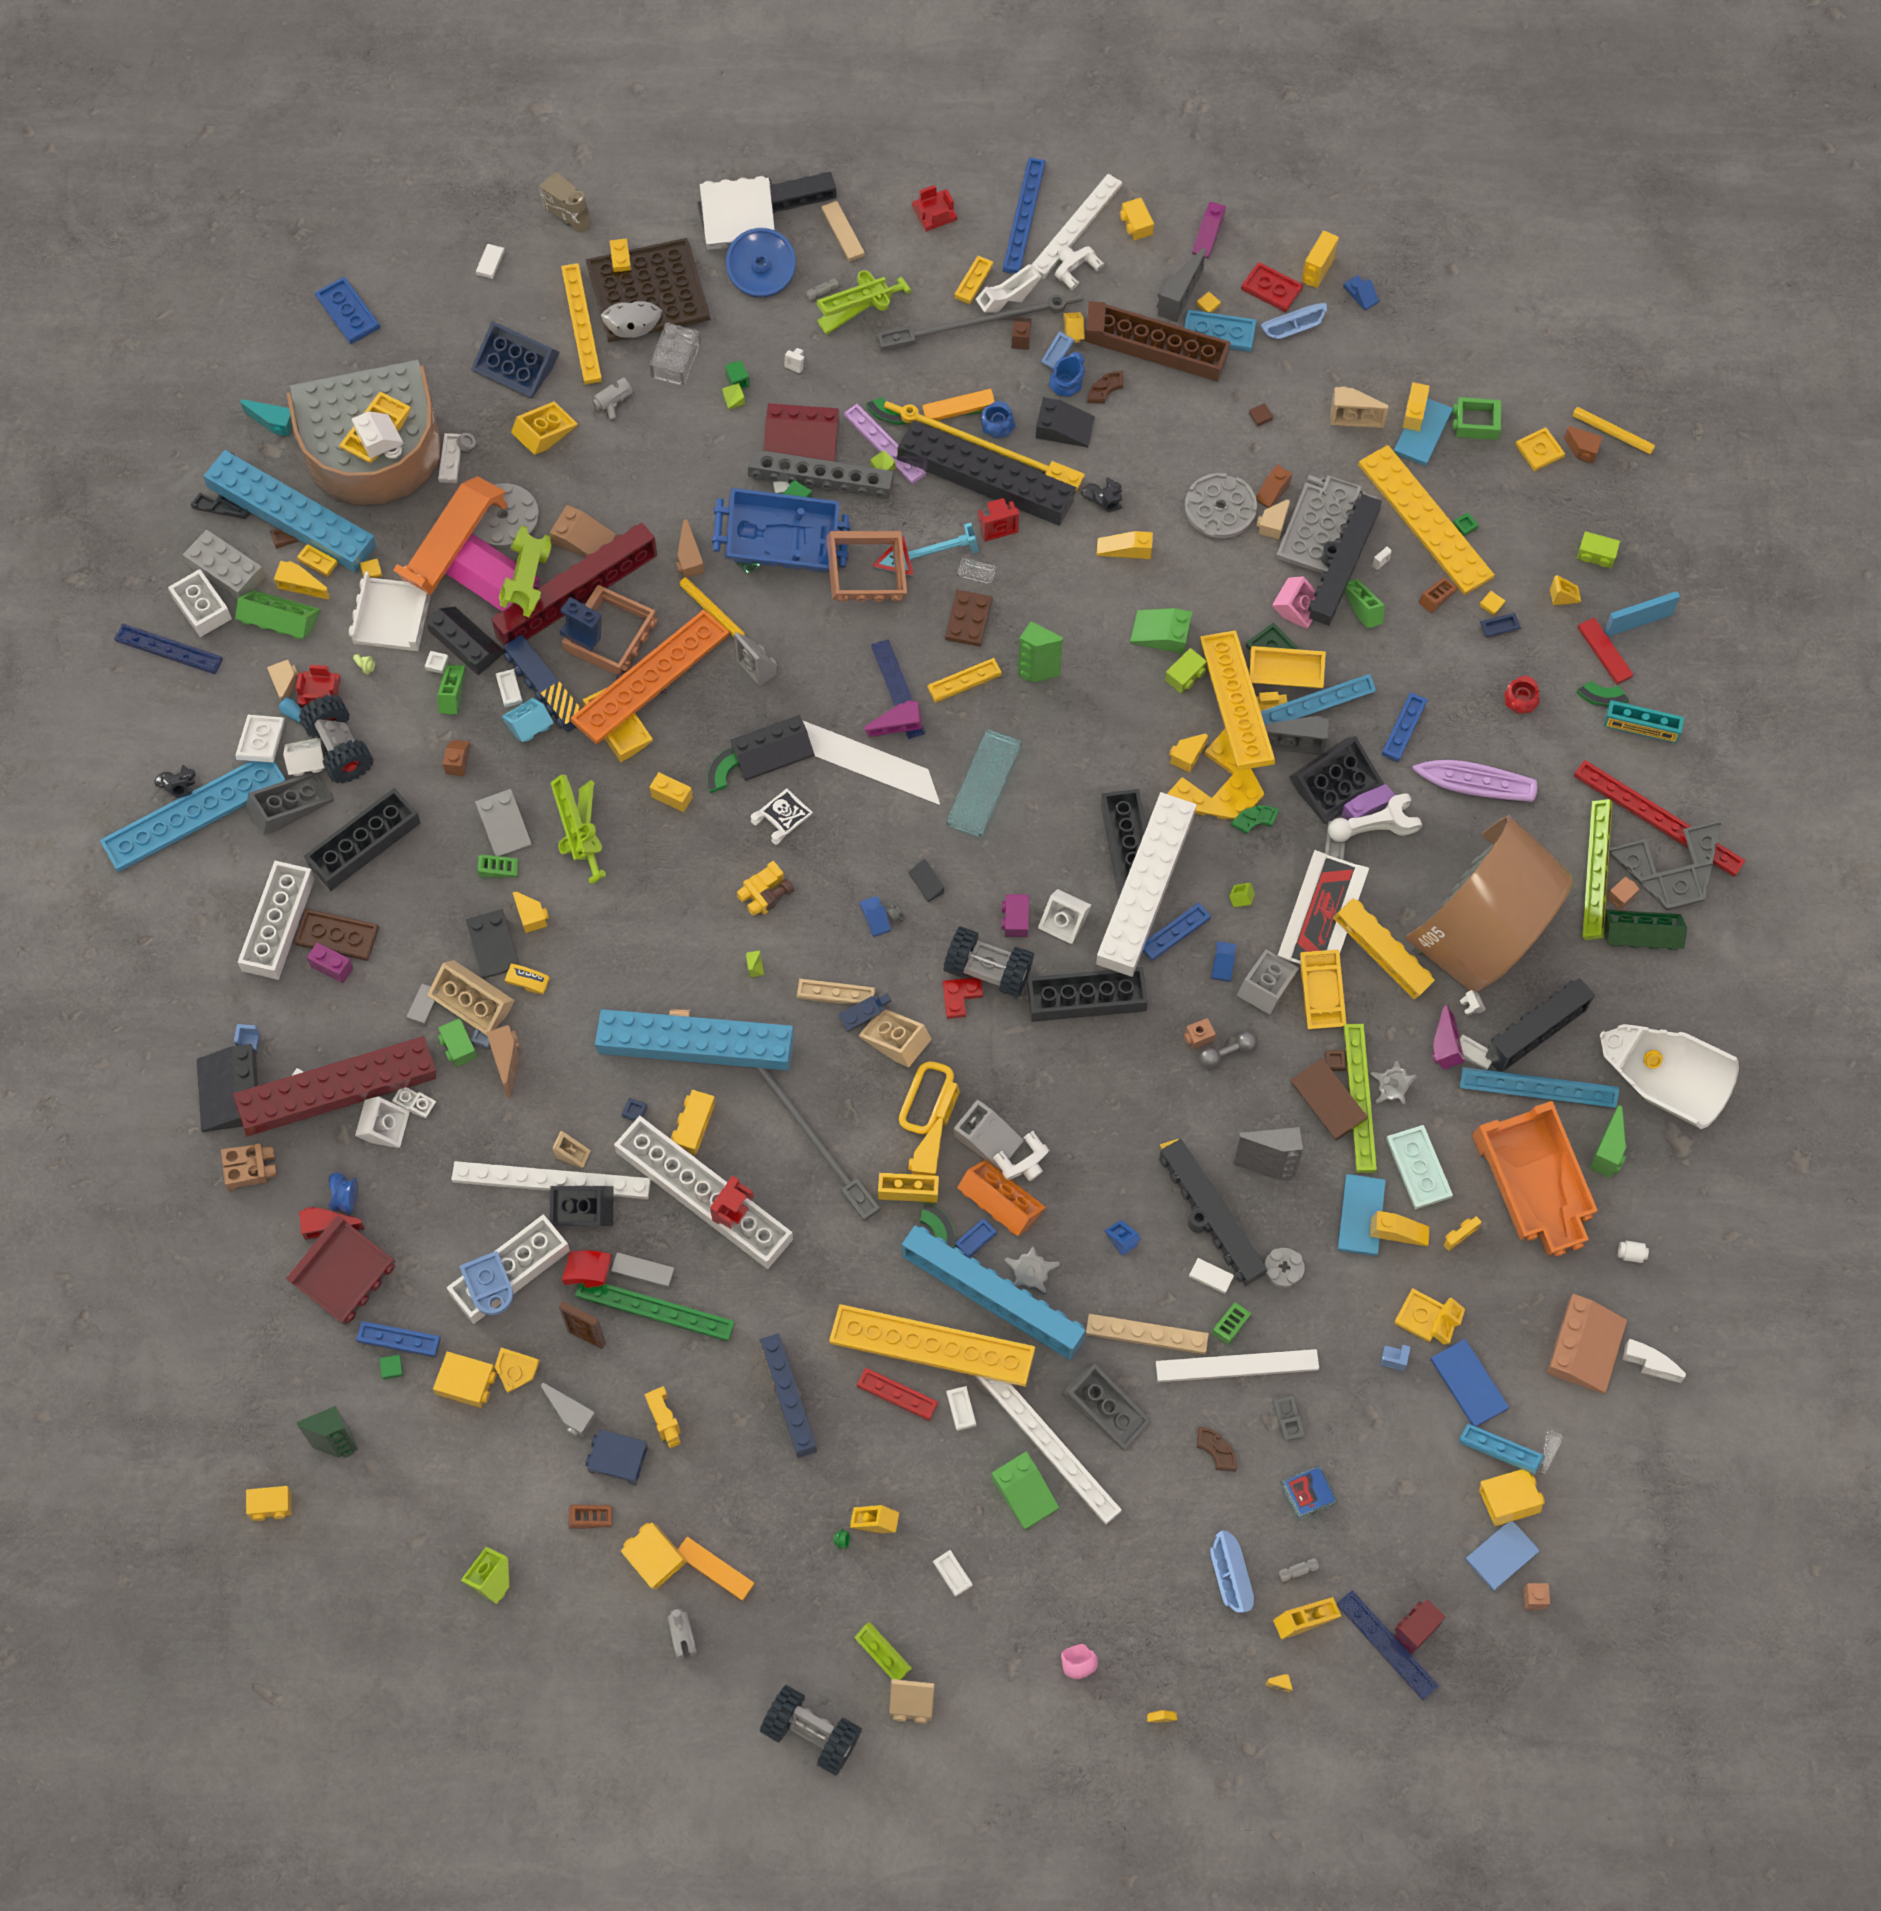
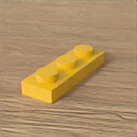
[954,256,993,305]

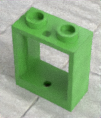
[1452,397,1501,440]

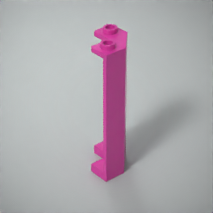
[446,534,541,611]

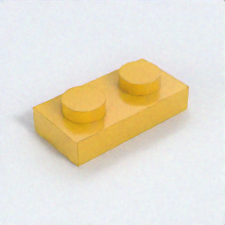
[610,238,631,272]
[297,544,338,577]
[1444,1216,1482,1251]

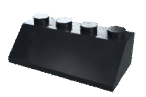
[426,606,505,675]
[730,715,815,781]

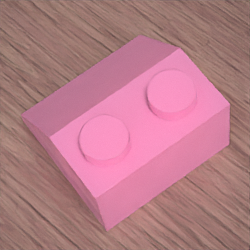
[1272,576,1316,628]

